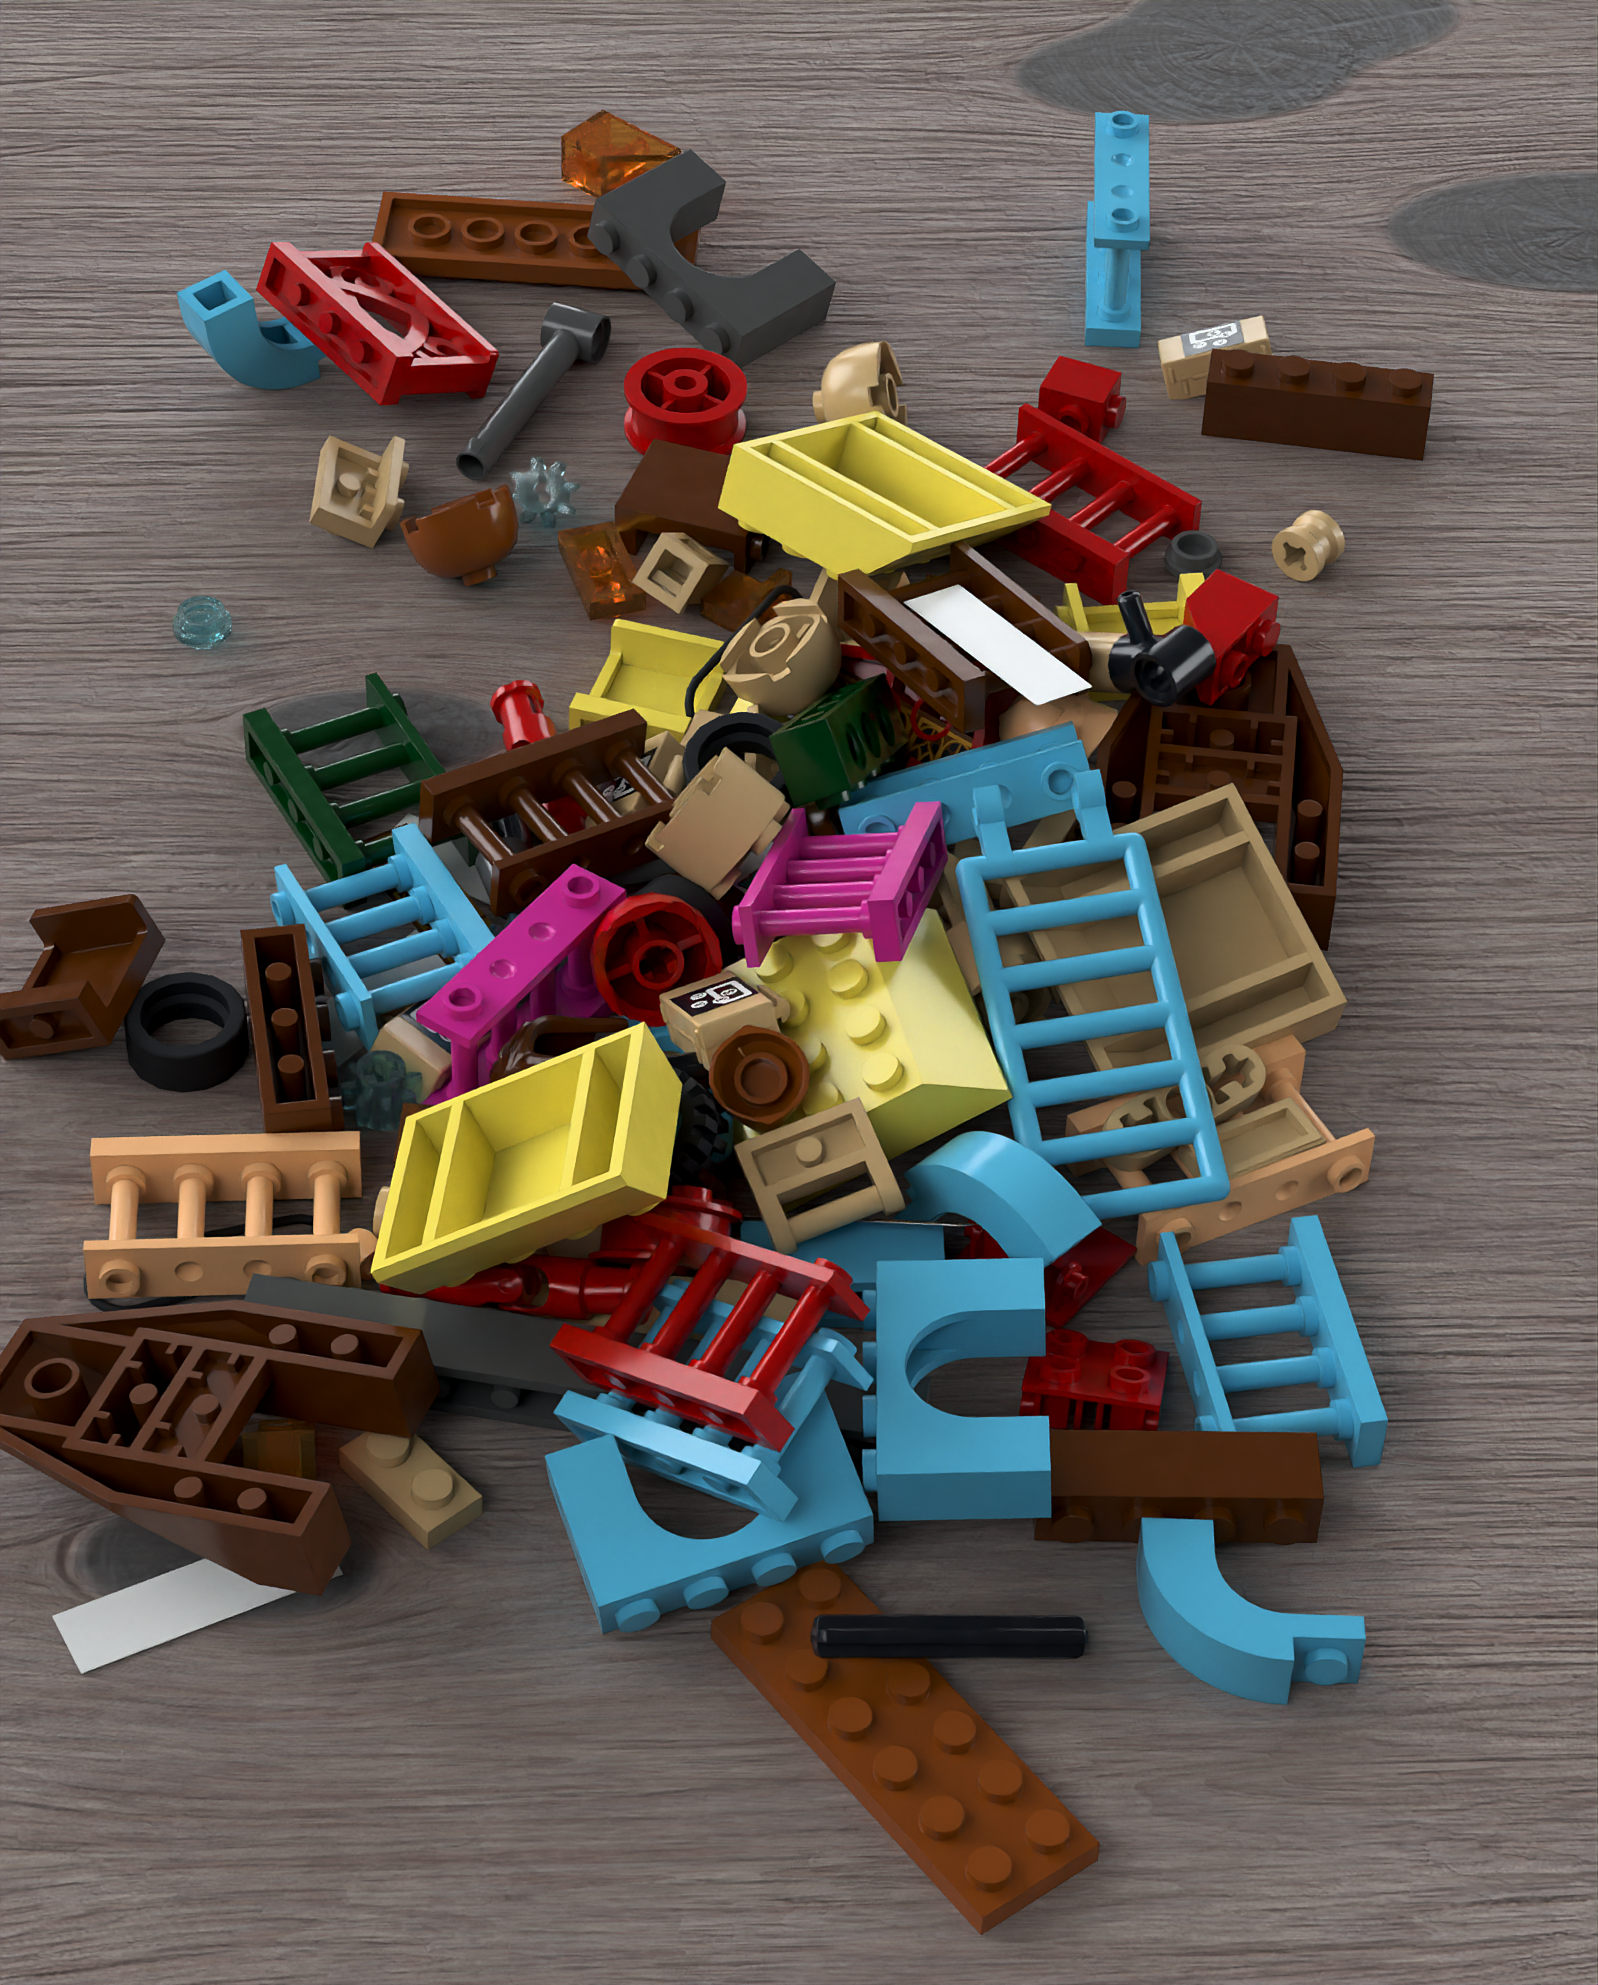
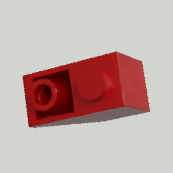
[1183,569,1280,706]

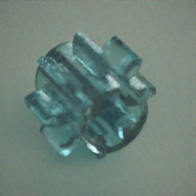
[510,457,580,528]
[341,1050,423,1131]

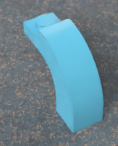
[177,270,327,390]
[894,1131,1102,1269]
[1136,1518,1366,1705]

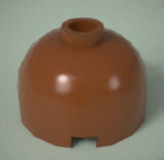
[400,484,519,587]

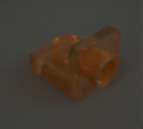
[700,568,794,633]

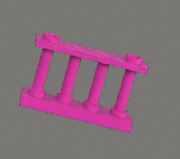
[732,801,948,968]
[416,864,626,1111]

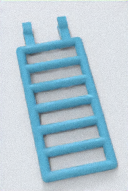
[955,769,1230,1220]

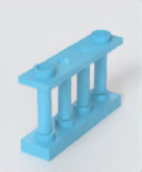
[1085,111,1150,348]
[838,721,1090,845]
[270,822,495,1052]
[1147,1215,1388,1468]
[553,1279,874,1522]

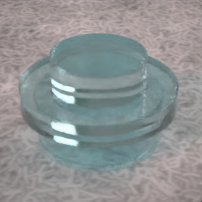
[173,596,232,649]

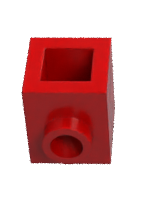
[1038,355,1127,444]

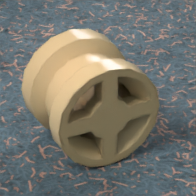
[1272,510,1345,582]

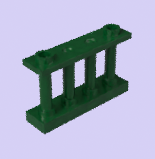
[243,672,479,910]

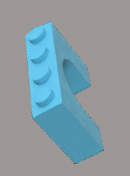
[862,1258,1051,1521]
[545,1371,874,1634]

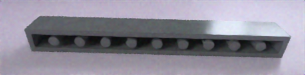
[244,1273,931,1477]

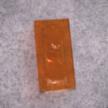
[558,521,646,621]

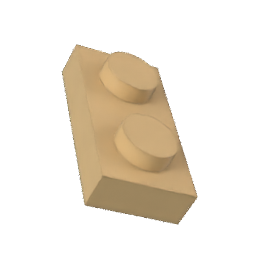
[339,1431,483,1550]

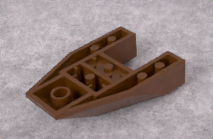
[1095,643,1343,951]
[0,1300,441,1596]

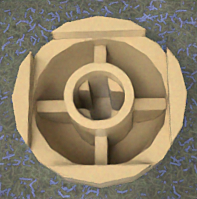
[812,341,908,427]
[720,598,842,716]

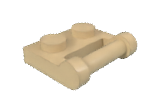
[733,1097,906,1255]

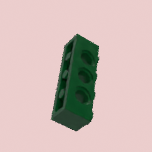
[769,672,909,810]

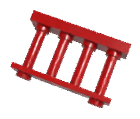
[983,403,1202,606]
[549,1212,870,1453]

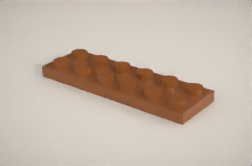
[372,191,701,290]
[711,1560,1100,1935]

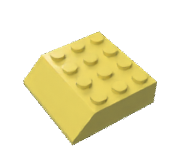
[718,411,1052,581]
[717,908,1013,1214]
[370,1022,682,1295]

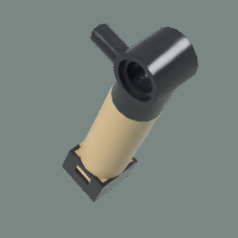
[1076,590,1216,708]

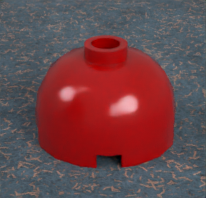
[589,892,723,1027]

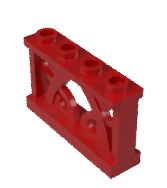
[256,242,499,406]

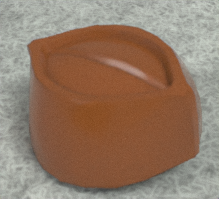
[709,1025,810,1135]

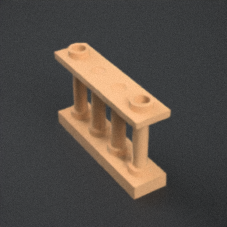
[1065,1034,1375,1266]
[83,1131,362,1299]

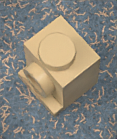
[632,532,730,614]

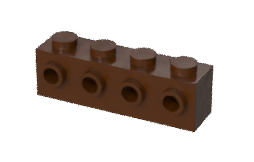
[1201,348,1434,461]
[240,924,345,1133]
[1033,1430,1324,1545]

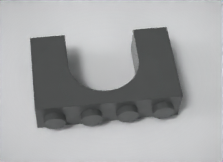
[587,149,836,368]

